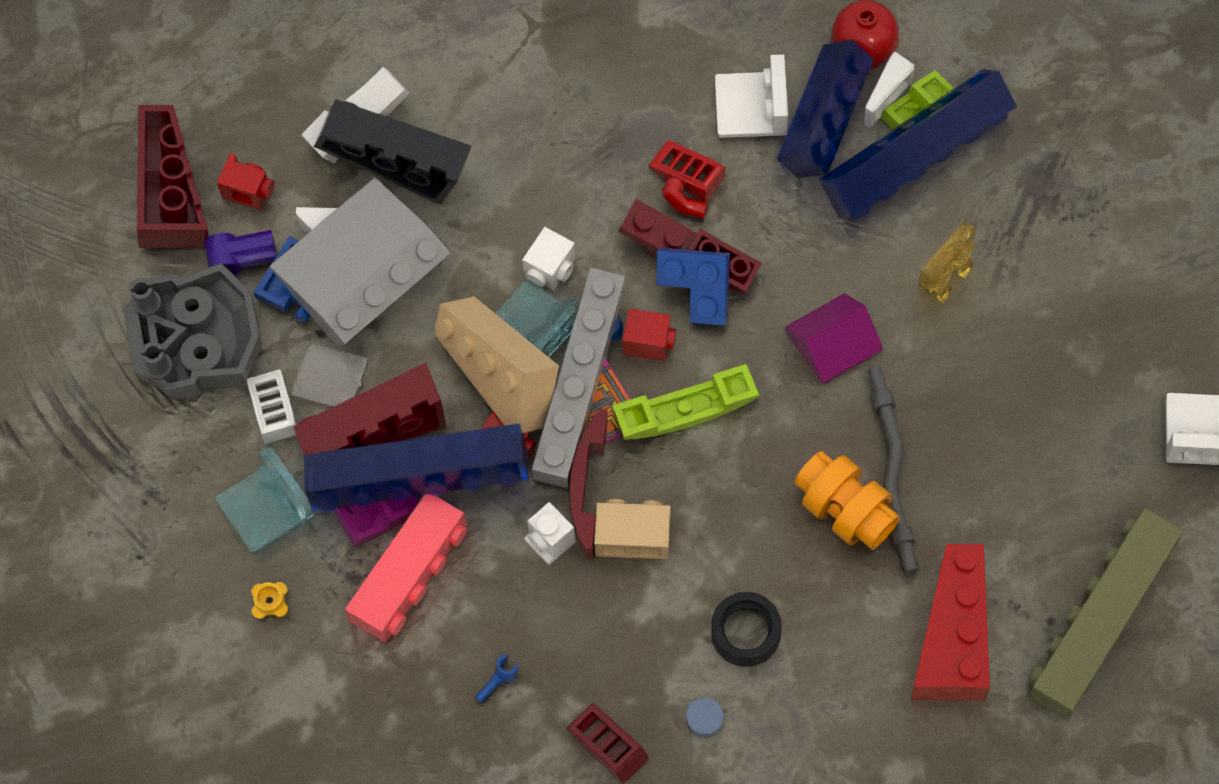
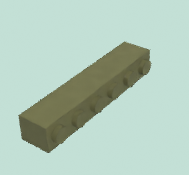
[1028,508,1184,721]

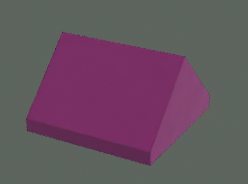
[784,293,883,385]

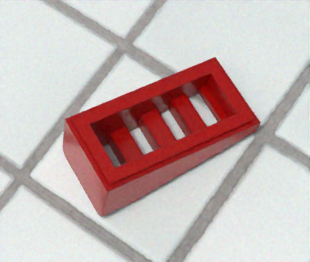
[649,140,725,202]

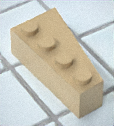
[435,296,559,436]

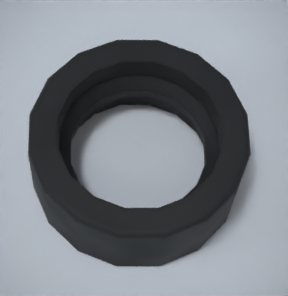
[711,592,781,666]

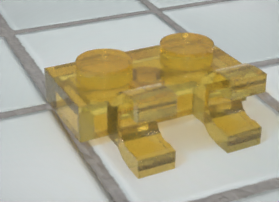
[918,221,976,303]

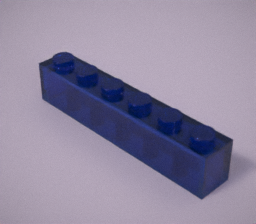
[819,69,1017,219]
[304,423,529,511]

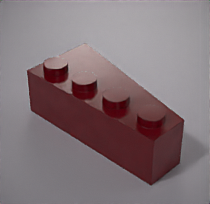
[137,105,209,248]
[293,363,447,477]

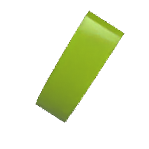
[612,364,759,440]

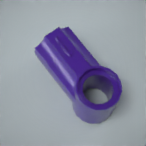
[204,230,277,276]

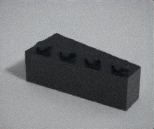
[314,99,471,204]

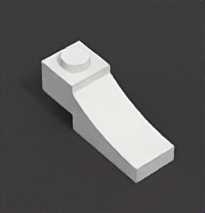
[302,67,410,163]

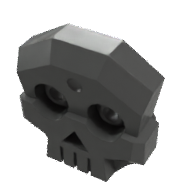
[123,263,262,400]

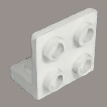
[715,54,788,138]
[1165,393,1219,465]

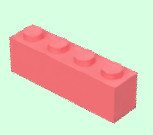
[345,491,467,643]

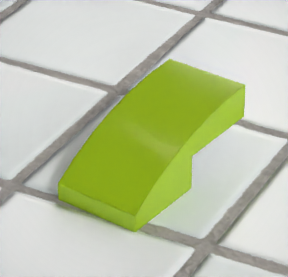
[881,70,959,140]

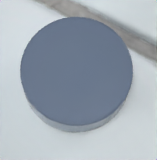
[686,698,724,737]

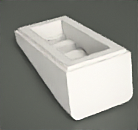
[864,52,914,128]
[247,369,297,444]

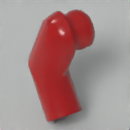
[662,178,708,219]

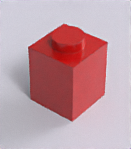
[622,309,677,361]

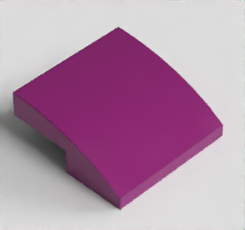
[321,450,419,547]

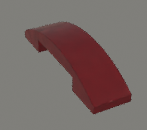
[570,409,608,559]

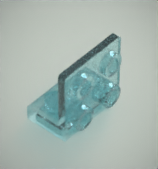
[495,279,580,357]
[215,445,315,555]

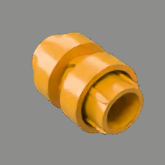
[794,451,900,550]

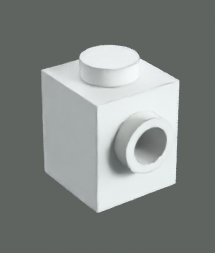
[522,227,576,291]

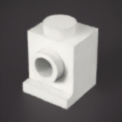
[524,502,576,566]

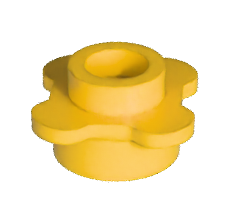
[251,582,288,619]

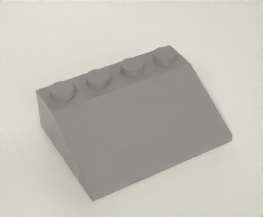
[269,177,450,348]

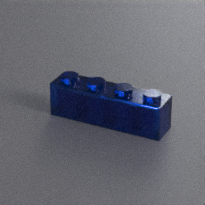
[777,40,874,178]

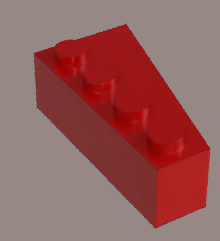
[911,544,990,700]

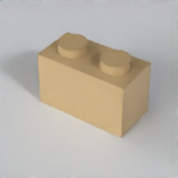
[594,499,671,559]

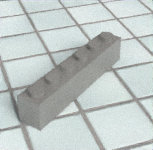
[532,268,626,489]

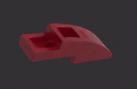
[618,199,762,294]

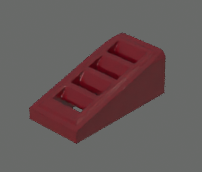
[566,703,648,784]

